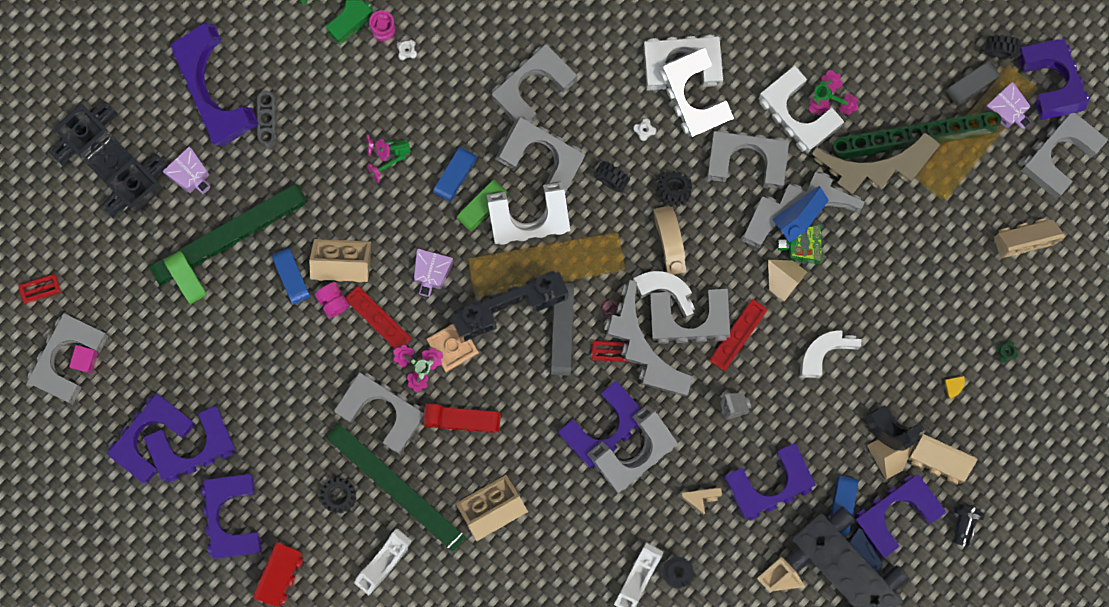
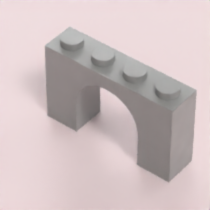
[491,44,577,122]
[1021,113,1108,199]
[495,117,585,193]
[707,130,789,190]
[651,289,730,344]
[27,314,109,405]
[334,373,424,455]
[587,405,678,493]

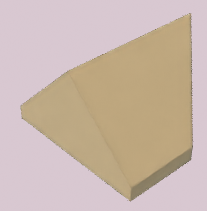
[768,260,808,302]
[867,440,915,480]
[757,557,805,593]

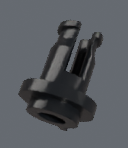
[952,504,985,547]
[662,556,694,589]

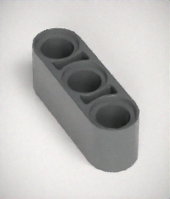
[946,61,1001,106]
[257,91,277,149]

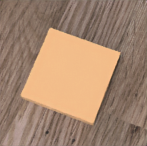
[426,324,479,373]

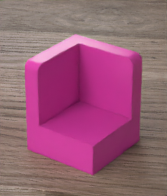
[70,345,98,375]

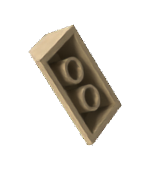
[994,218,1064,259]
[310,239,371,282]
[908,434,977,485]
[455,475,528,541]

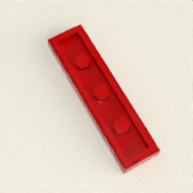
[345,286,412,349]
[709,298,768,372]

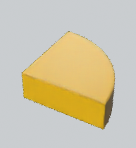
[944,376,965,399]

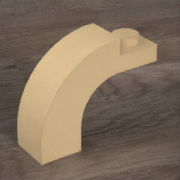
[653,206,687,275]

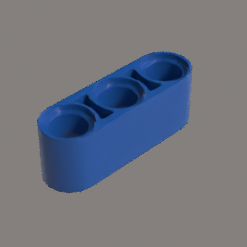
[433,146,477,202]
[272,248,310,305]
[830,475,858,534]

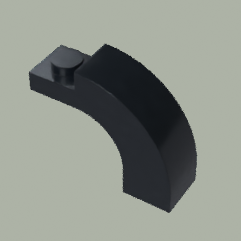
[862,405,925,451]

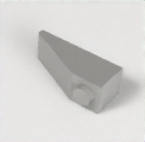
[720,393,751,420]

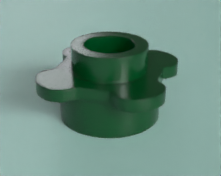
[996,341,1018,363]

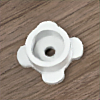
[397,40,417,60]
[634,119,656,141]

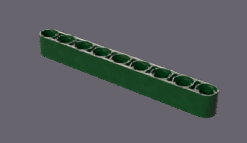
[833,111,1002,159]
[150,184,308,285]
[325,423,466,552]

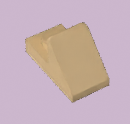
[681,488,722,515]

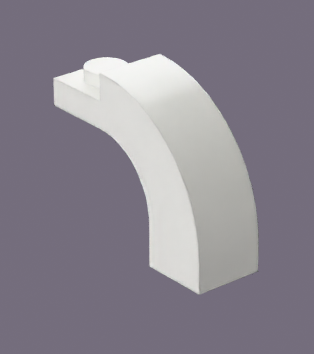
[633,271,695,319]
[800,331,861,378]
[354,529,412,595]
[614,543,664,607]

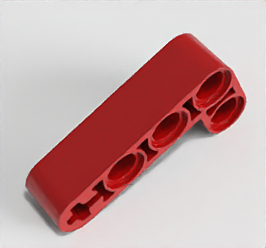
[423,404,501,433]

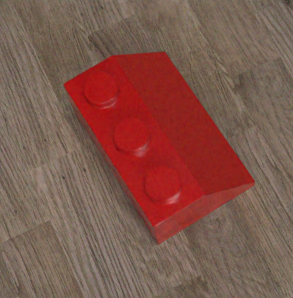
[253,542,304,607]

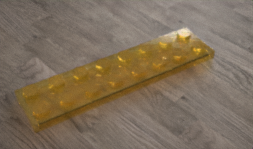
[915,65,1038,201]
[468,233,625,297]

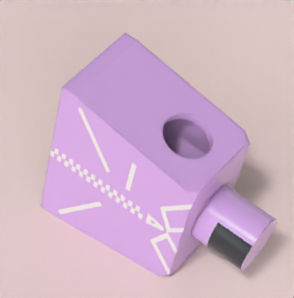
[983,82,1031,129]
[163,147,211,194]
[414,249,454,297]

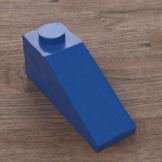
[773,186,829,242]

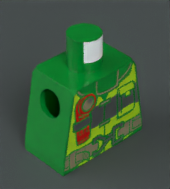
[778,225,822,264]

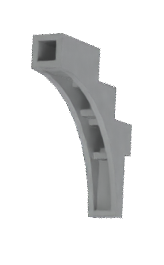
[742,172,865,248]
[604,280,692,397]

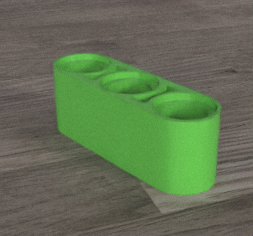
[456,180,508,232]
[163,250,207,305]

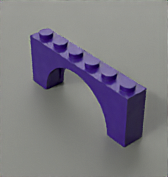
[170,23,259,146]

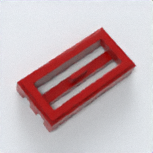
[18,274,62,304]
[592,341,630,363]

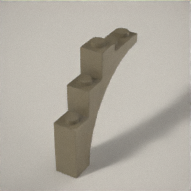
[812,132,940,194]

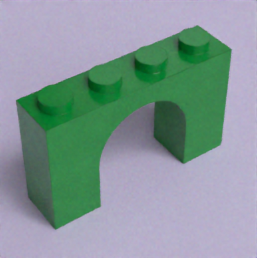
[298,0,373,45]

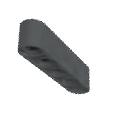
[551,283,574,376]

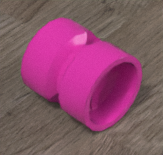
[369,10,396,42]
[315,282,350,318]

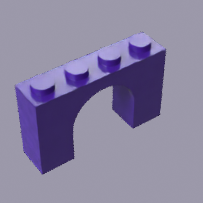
[1018,38,1089,120]
[558,381,641,468]
[107,394,196,485]
[144,406,237,483]
[723,443,816,521]
[201,474,262,560]
[854,474,947,559]

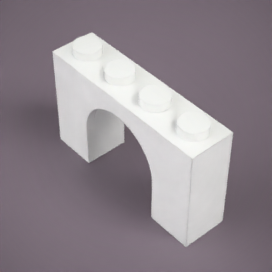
[643,35,723,90]
[659,48,733,137]
[759,66,844,154]
[487,182,570,244]

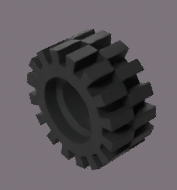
[985,35,1021,60]
[593,161,630,193]
[657,171,692,207]
[320,477,356,514]

